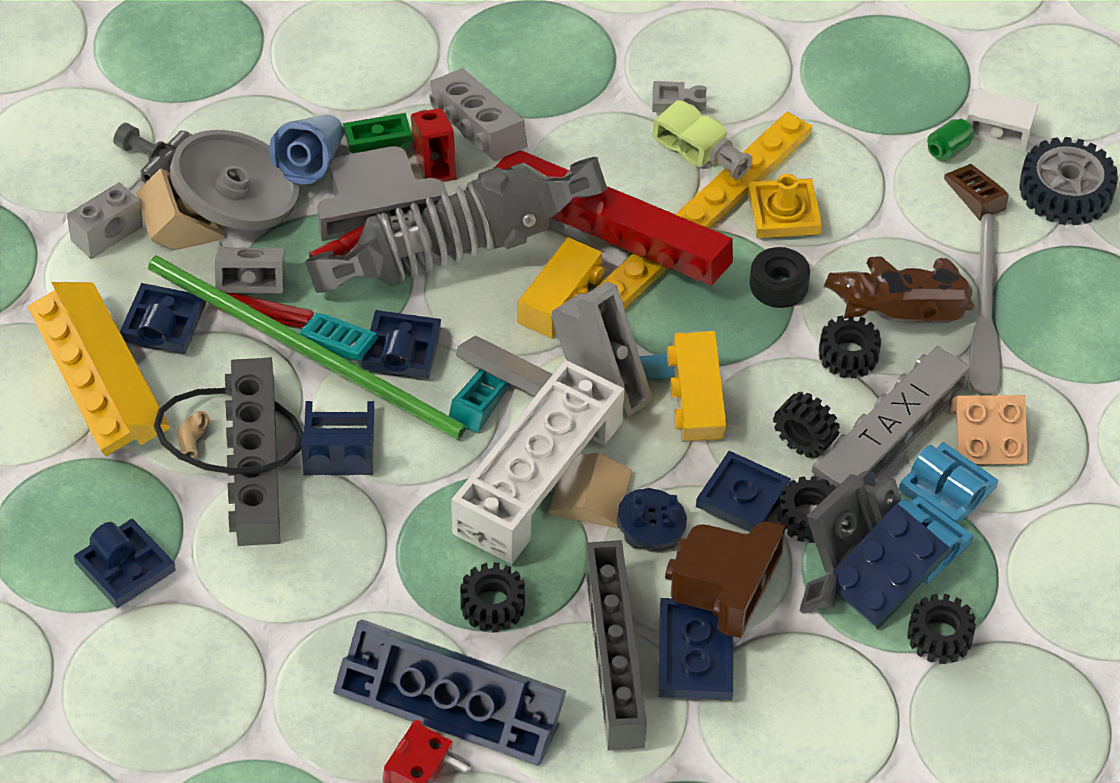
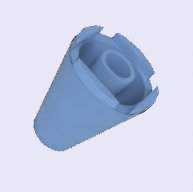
[269,114,344,185]

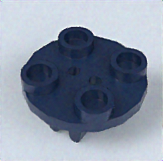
[617,488,687,549]

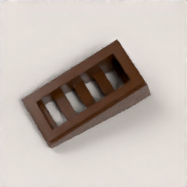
[944,164,1009,220]

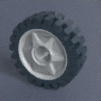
[1019,137,1118,225]

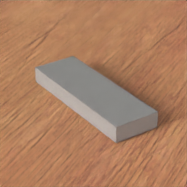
[456,335,553,396]

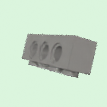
[429,68,528,161]

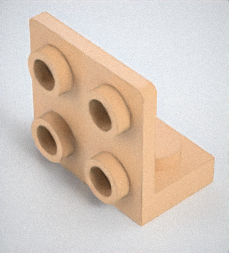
[950,395,1028,465]

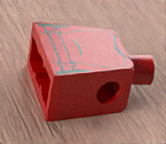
[411,108,457,182]

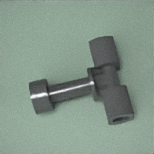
[113,122,192,183]

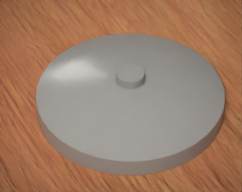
[170,130,299,230]

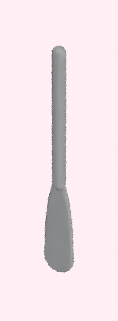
[968,213,1000,395]

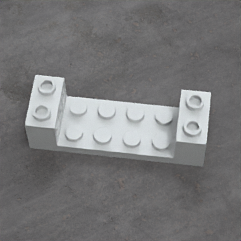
[451,360,624,565]

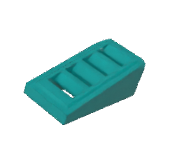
[300,313,378,360]
[449,369,511,433]

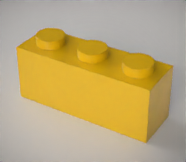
[517,237,604,339]
[667,331,726,442]

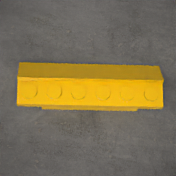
[27,282,171,457]

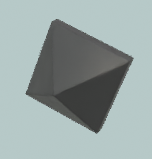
[799,573,837,614]

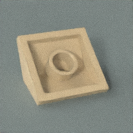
[549,453,632,528]

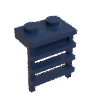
[301,401,375,475]

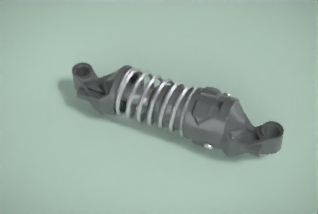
[305,157,607,293]

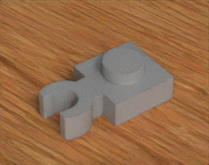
[652,81,707,113]

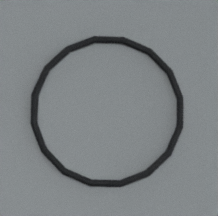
[154,388,304,475]

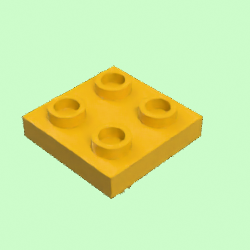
[748,174,822,238]

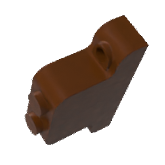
[665,522,786,638]

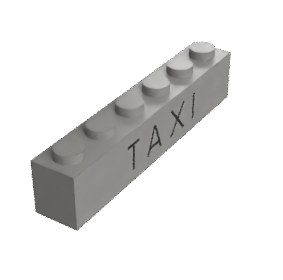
[812,346,970,488]

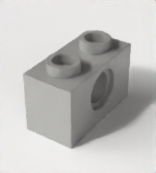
[67,182,143,259]
[215,247,286,293]

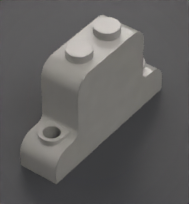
[317,146,448,241]
[552,282,653,418]

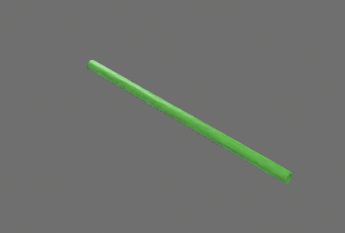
[148,255,466,440]

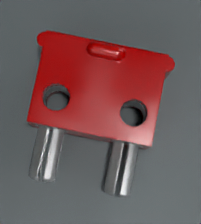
[382,720,472,783]

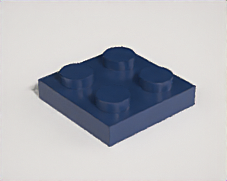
[696,451,791,532]

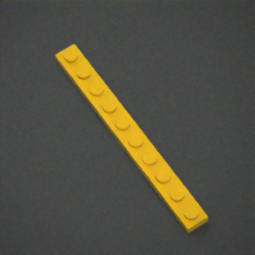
[595,111,812,309]

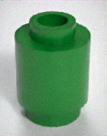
[927,119,974,161]

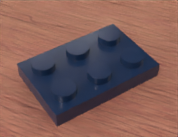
[830,503,951,630]
[659,598,733,700]

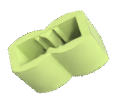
[652,100,727,167]

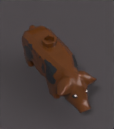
[824,256,974,323]

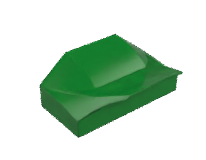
[343,113,413,154]

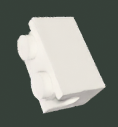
[967,89,1038,152]

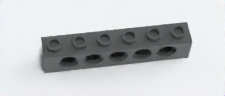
[225,357,281,546]
[585,540,647,750]

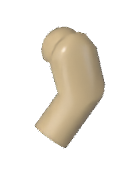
[177,411,211,458]

